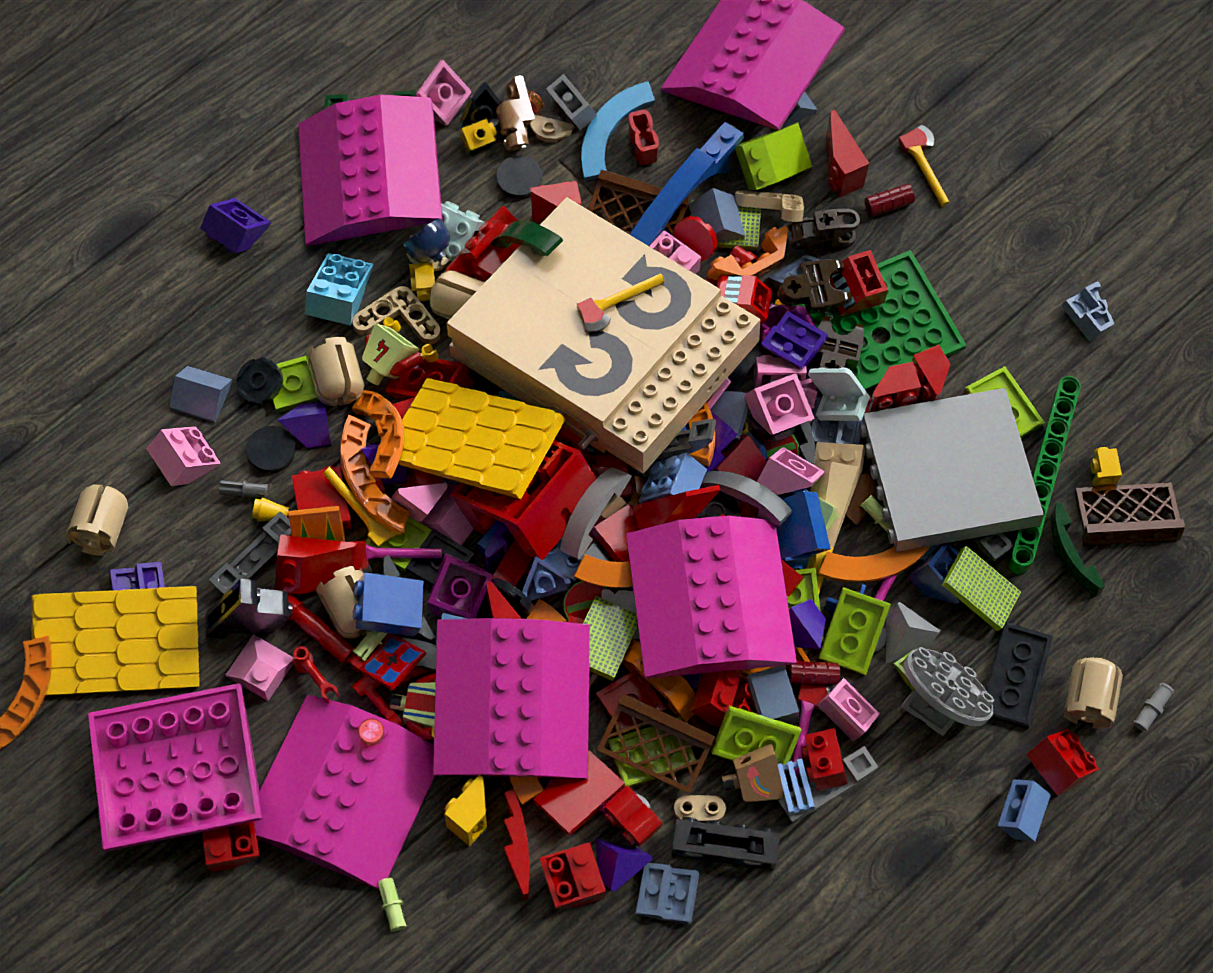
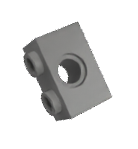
[546,74,598,130]

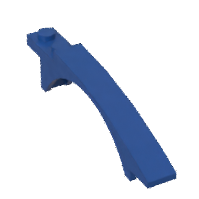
[630,122,744,246]

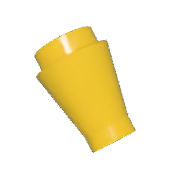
[252,498,289,522]

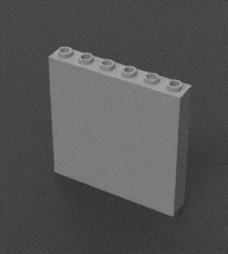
[859,388,1044,552]

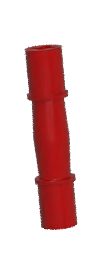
[288,593,355,665]

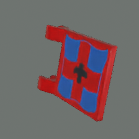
[347,633,427,690]

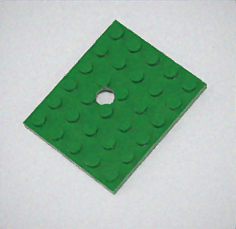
[794,250,967,392]

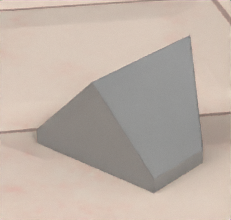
[886,602,940,663]

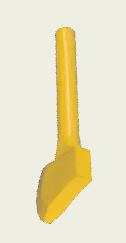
[323,467,405,547]

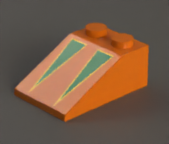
[288,506,345,542]

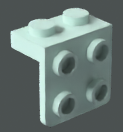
[427,201,484,262]
[808,367,870,421]

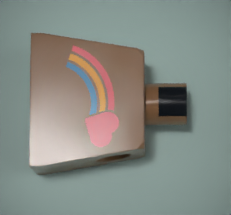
[722,744,785,802]

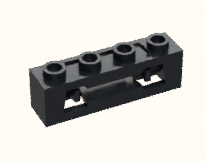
[671,817,780,870]

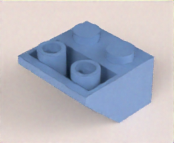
[638,452,707,504]

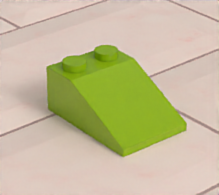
[735,123,813,190]

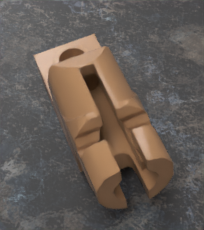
[496,76,535,152]

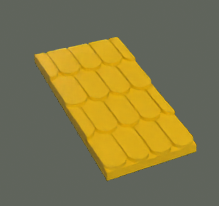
[398,378,565,499]
[31,586,200,696]

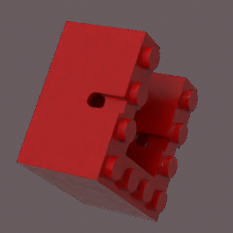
[450,440,597,561]

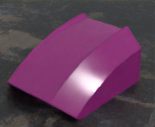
[427,554,493,619]

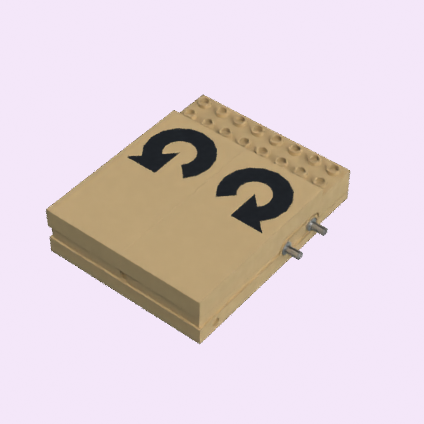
[447,197,760,473]

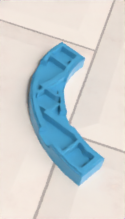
[581,81,655,181]

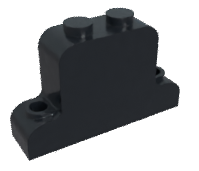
[205,579,292,638]

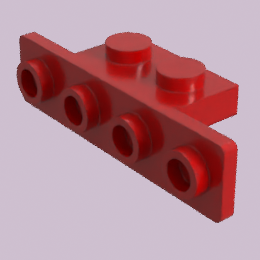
[445,206,518,277]

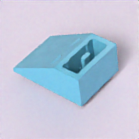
[305,253,373,325]

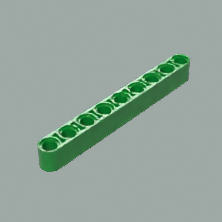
[1008,376,1081,575]

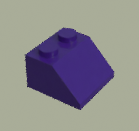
[200,198,271,253]

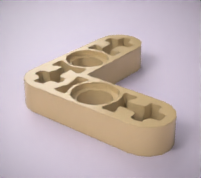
[735,190,804,222]
[353,286,441,344]

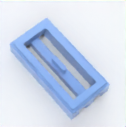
[778,759,815,815]

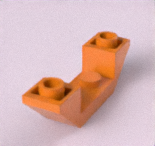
[706,225,788,281]
[621,638,696,723]

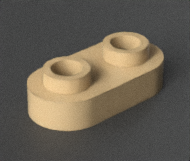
[674,795,726,823]

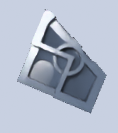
[1061,281,1114,342]

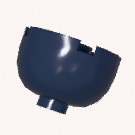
[402,218,450,263]

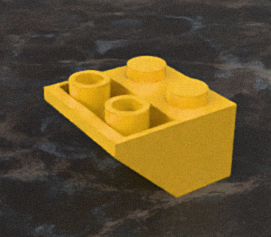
[445,775,487,847]

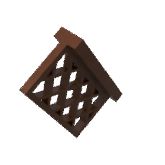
[588,169,689,236]
[1075,483,1185,546]
[597,693,715,794]

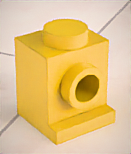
[458,119,497,152]
[409,262,435,301]
[1090,447,1122,487]

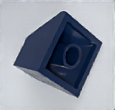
[908,542,961,604]

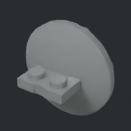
[901,647,994,736]

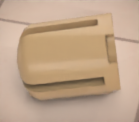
[430,271,484,320]
[306,337,364,406]
[66,484,128,556]
[316,566,370,639]
[1064,657,1122,728]

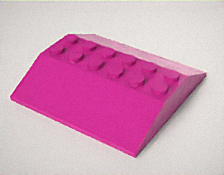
[661,0,845,130]
[298,95,443,246]
[626,516,797,678]
[433,618,590,779]
[88,683,262,852]
[255,694,436,891]

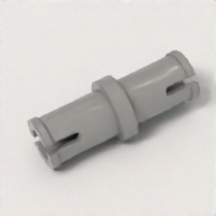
[1133,683,1174,732]

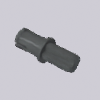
[218,480,268,499]

